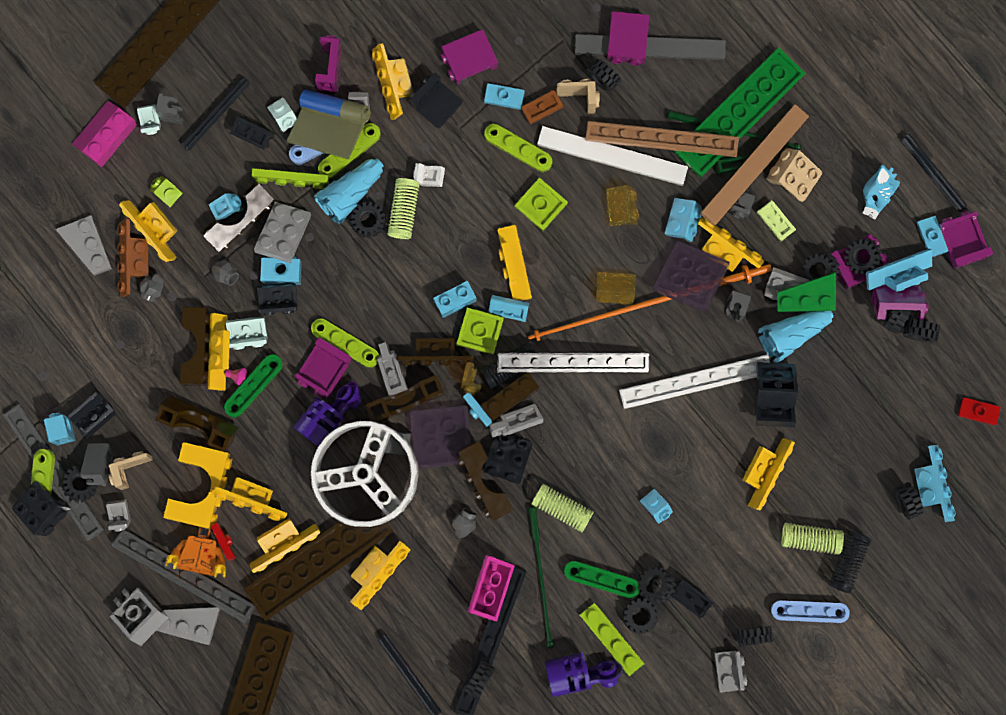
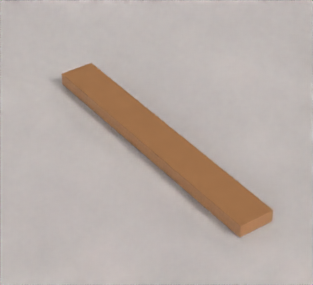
[700,104,809,226]
[585,121,739,157]

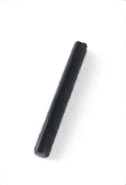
[181,77,250,151]
[901,134,967,212]
[378,634,441,715]

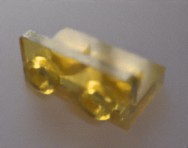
[606,185,639,227]
[596,272,636,304]
[460,362,481,395]

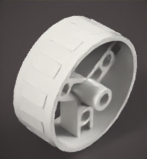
[311,421,419,527]

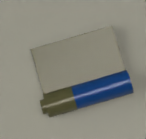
[287,89,371,159]

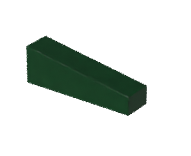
[714,155,750,175]

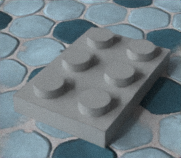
[254,202,311,263]

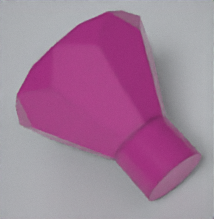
[225,368,247,386]

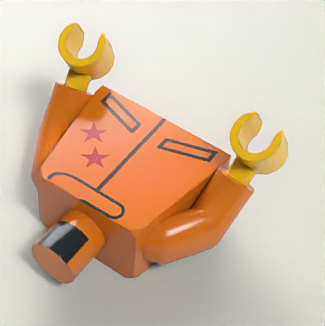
[165,527,226,578]

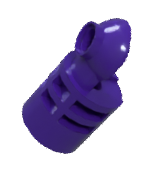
[293,382,362,447]
[545,652,623,697]

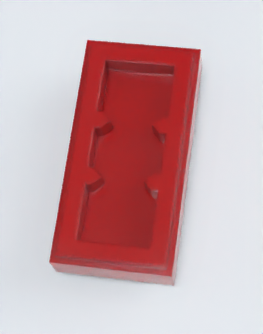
[958,397,1001,426]
[211,523,237,561]

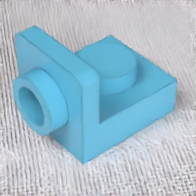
[208,193,243,221]

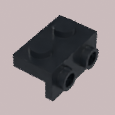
[257,283,298,315]
[68,392,117,439]

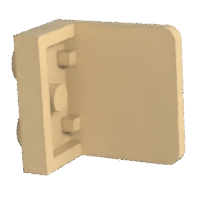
[557,79,600,114]
[766,148,822,202]
[109,451,153,490]

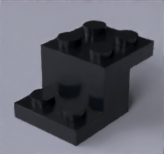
[754,362,798,428]

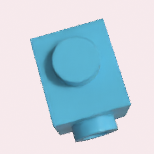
[640,489,673,524]

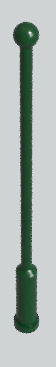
[668,110,801,150]
[528,507,554,648]

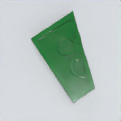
[777,272,836,312]

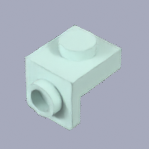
[267,98,297,132]
[137,104,161,135]

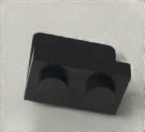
[410,73,462,128]
[484,434,533,484]
[12,481,71,536]

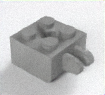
[110,587,169,646]

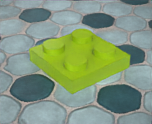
[514,178,568,231]
[457,308,504,355]

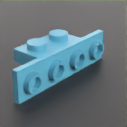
[866,248,932,292]
[914,445,956,522]

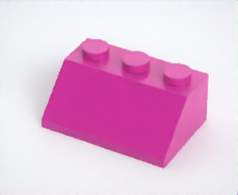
[72,101,137,168]
[468,555,515,622]

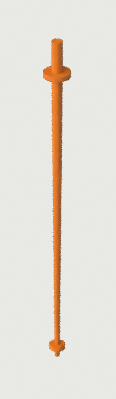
[528,264,772,341]

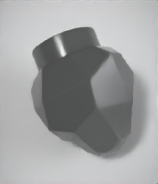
[211,260,239,286]
[140,273,163,302]
[452,508,477,538]

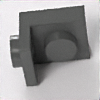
[730,192,755,219]

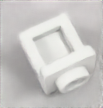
[413,163,445,187]

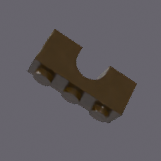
[481,372,539,423]

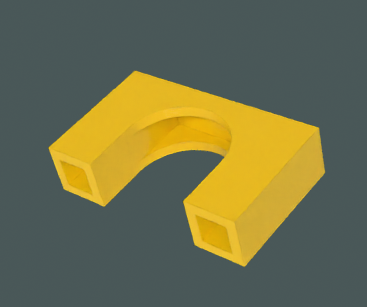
[163,442,232,529]

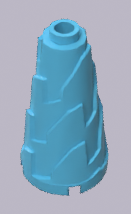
[314,158,384,224]
[758,311,833,362]

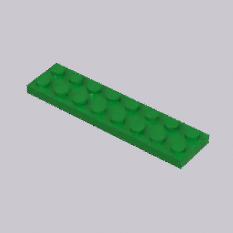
[674,48,806,178]

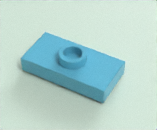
[484,83,525,110]
[917,216,948,257]
[488,295,529,322]
[463,393,492,428]

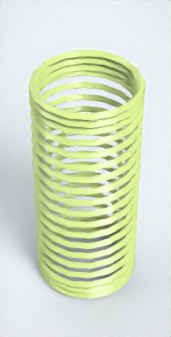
[387,178,420,239]
[532,483,593,533]
[781,523,844,555]

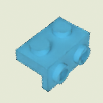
[665,198,702,242]

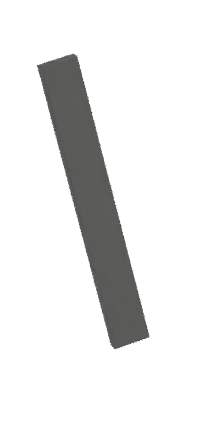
[575,34,726,60]
[3,404,105,541]
[112,530,256,624]

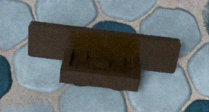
[396,338,474,366]

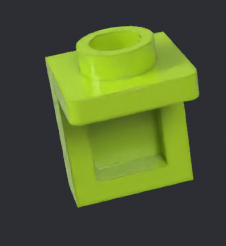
[150,176,183,207]

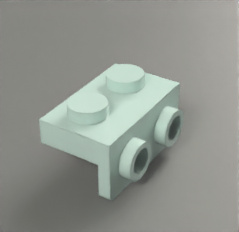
[226,316,268,350]

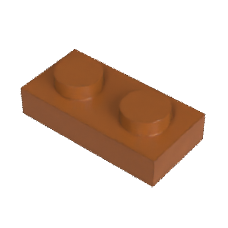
[521,90,563,125]

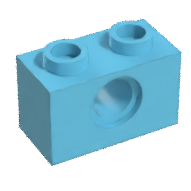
[260,256,302,285]
[433,281,477,318]
[44,413,76,446]

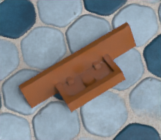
[117,219,148,297]

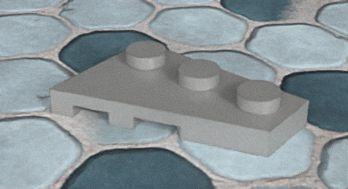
[56,216,112,276]
[156,607,220,645]

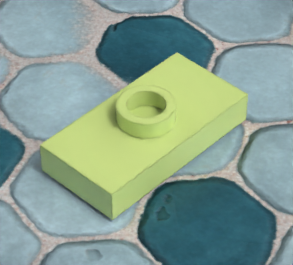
[757,201,796,242]

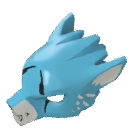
[863,164,900,220]

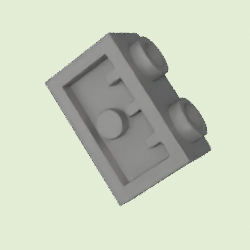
[764,267,810,300]
[714,650,747,693]

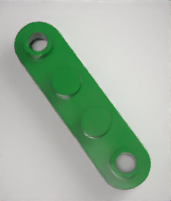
[224,355,283,418]
[564,561,640,598]

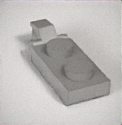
[377,342,408,396]
[489,404,543,437]

